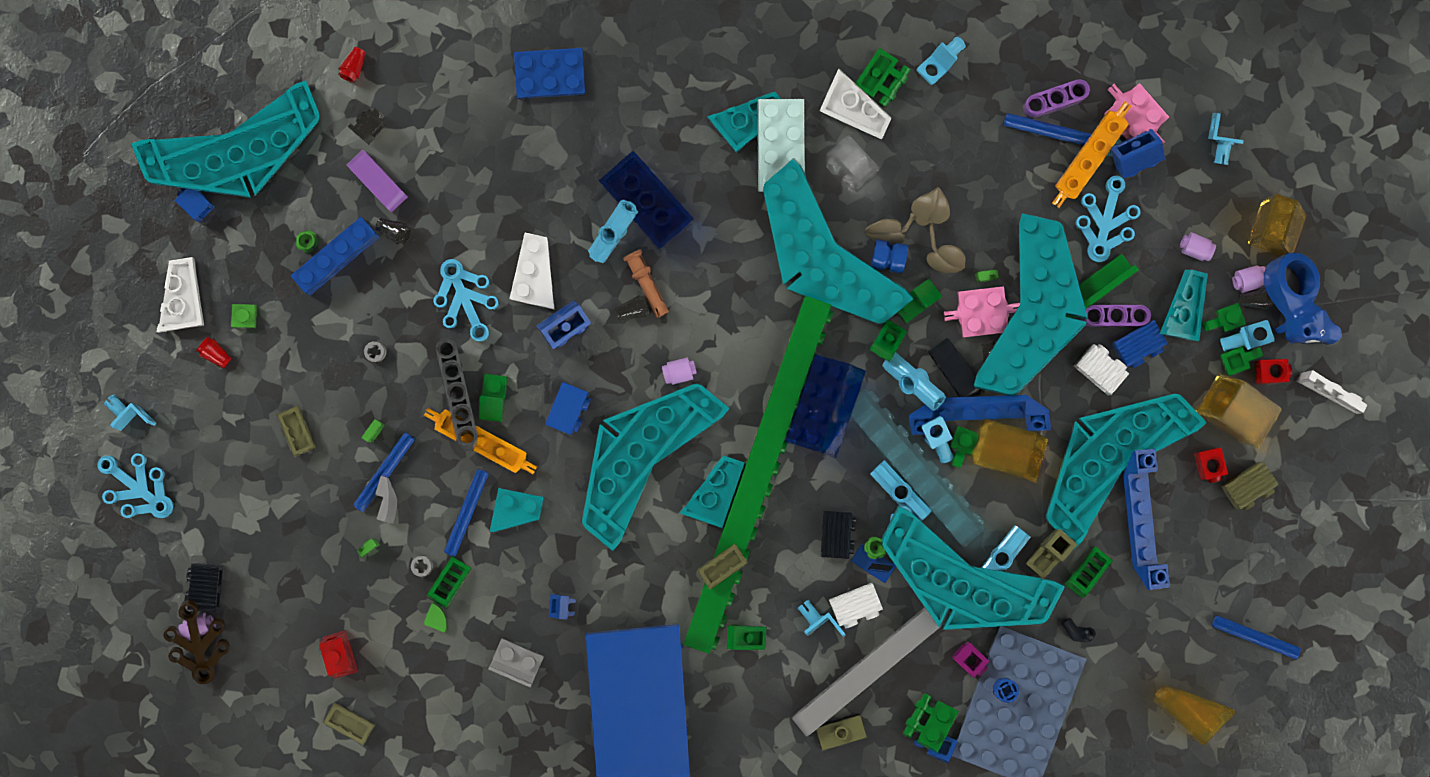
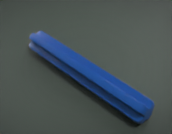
[1004,113,1092,146]
[353,433,415,512]
[444,469,489,556]
[1212,616,1301,659]

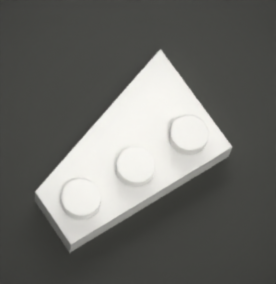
[820,69,892,139]
[510,233,555,310]
[157,257,204,333]
[1296,370,1367,414]

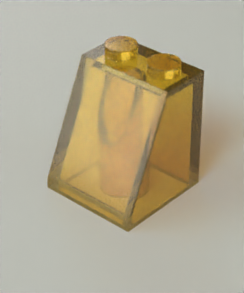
[1248,193,1306,255]
[1196,374,1282,448]
[972,419,1049,483]
[1154,685,1236,746]

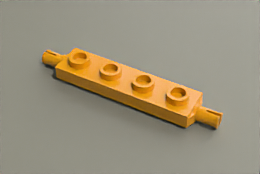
[1052,101,1132,209]
[424,407,538,475]

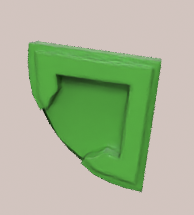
[975,270,999,283]
[357,538,380,558]
[424,603,447,633]

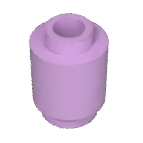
[1179,232,1216,262]
[1232,265,1266,293]
[662,357,697,385]
[178,612,216,641]

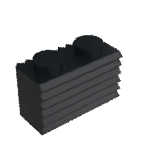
[821,511,856,559]
[184,563,224,612]

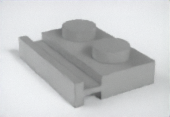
[488,638,544,688]

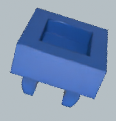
[549,594,576,619]

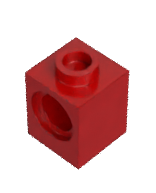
[1255,359,1292,384]
[1194,447,1228,483]

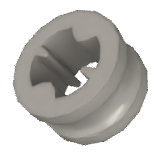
[364,341,386,362]
[411,556,433,577]

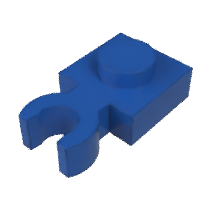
[914,736,958,763]

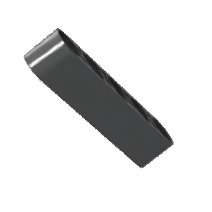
[436,338,477,451]

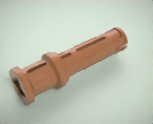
[623,249,670,318]

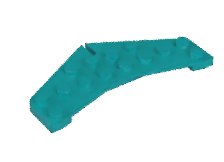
[131,80,320,198]
[763,158,914,324]
[974,213,1088,396]
[582,384,730,551]
[1046,394,1207,549]
[881,505,1065,630]

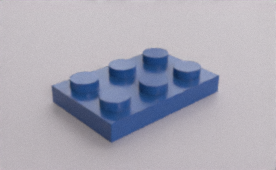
[514,48,585,99]

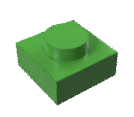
[231,304,257,328]

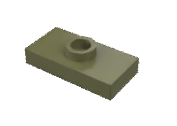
[276,405,317,457]
[697,544,748,589]
[323,702,376,745]
[816,714,867,751]

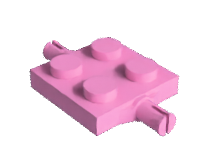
[1104,83,1169,144]
[944,286,1020,337]

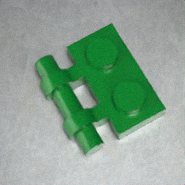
[855,48,911,108]
[903,693,959,753]

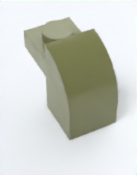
[1025,529,1077,579]

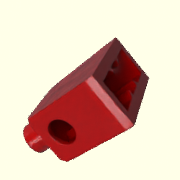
[319,630,358,679]

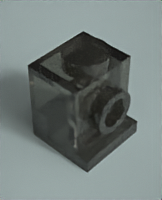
[348,108,386,145]

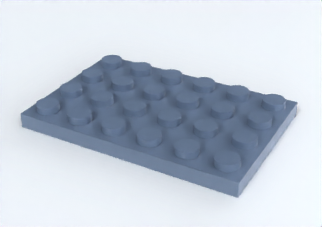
[952,626,1086,777]

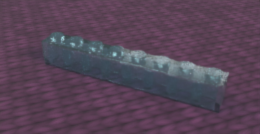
[842,389,985,547]

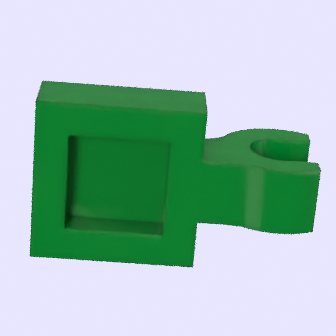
[1202,303,1246,333]
[1219,347,1263,376]
[949,426,979,468]

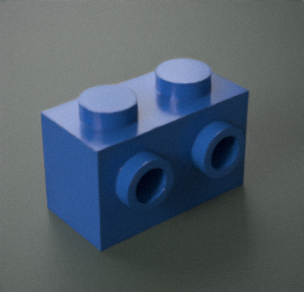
[536,300,591,349]
[545,382,591,435]

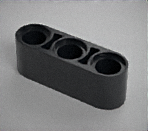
[928,338,985,397]

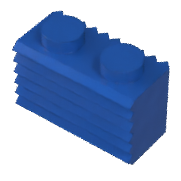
[1111,129,1165,178]
[1111,320,1168,369]

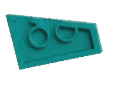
[707,91,781,153]
[1160,270,1208,341]
[680,455,746,528]

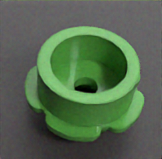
[296,230,318,253]
[864,537,886,559]

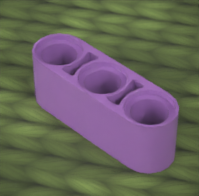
[1023,79,1090,119]
[346,150,408,213]
[1081,305,1151,327]

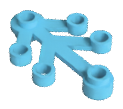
[1075,176,1140,262]
[433,259,499,342]
[98,453,173,518]

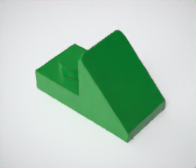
[897,279,943,324]
[870,320,907,362]
[479,374,508,422]
[727,624,767,650]

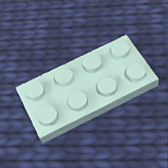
[758,99,805,192]

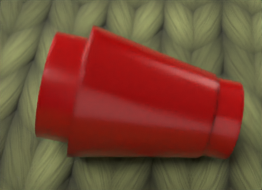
[338,47,366,83]
[196,336,232,369]

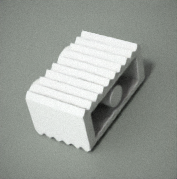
[1073,344,1129,396]
[829,583,883,629]

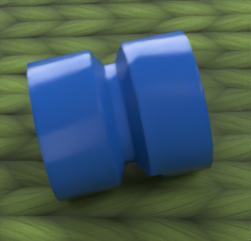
[871,239,908,274]

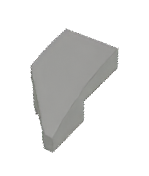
[375,476,397,523]

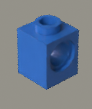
[174,188,215,222]

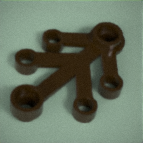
[163,600,230,684]

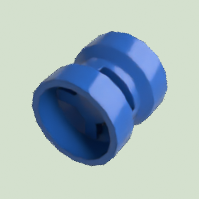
[993,677,1019,703]

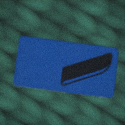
[851,544,896,583]

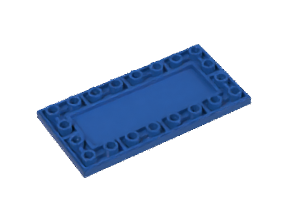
[585,624,690,777]

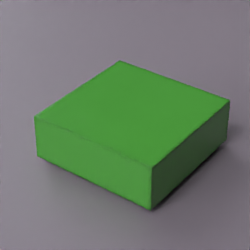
[361,419,385,443]

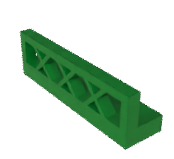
[1066,254,1139,319]

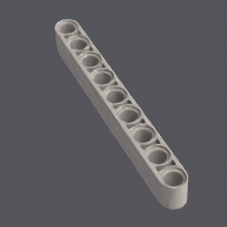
[791,607,951,736]

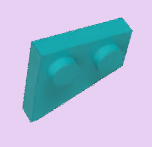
[490,488,544,532]

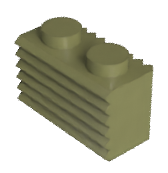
[1221,461,1279,511]

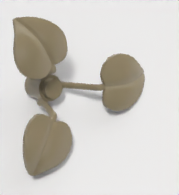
[865,187,966,273]

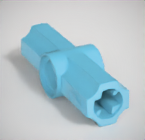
[588,200,638,263]
[882,352,946,411]
[870,460,931,521]
[981,525,1031,572]

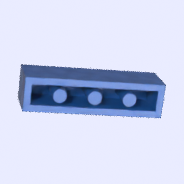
[290,217,380,296]

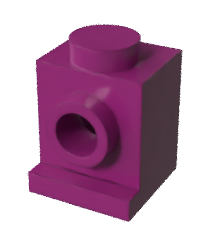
[951,641,989,678]

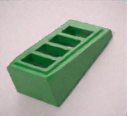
[1065,546,1113,598]
[427,556,472,609]

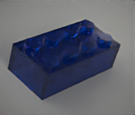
[599,151,695,252]
[786,355,866,458]

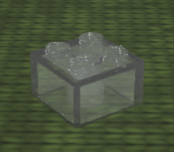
[826,135,880,193]

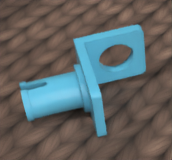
[917,37,966,85]
[1208,113,1244,165]
[1220,320,1274,352]
[104,395,157,431]
[922,416,954,463]
[798,600,846,637]

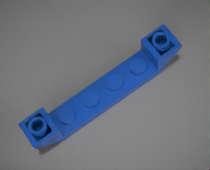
[909,395,1051,435]
[1123,449,1170,590]

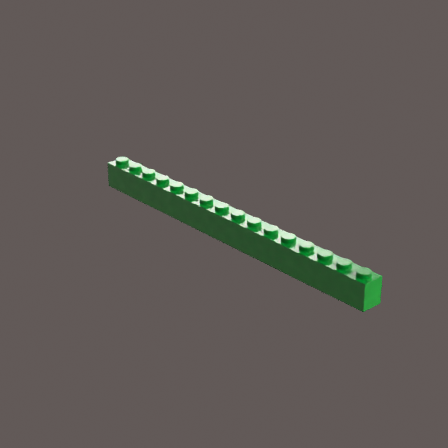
[683,296,834,654]

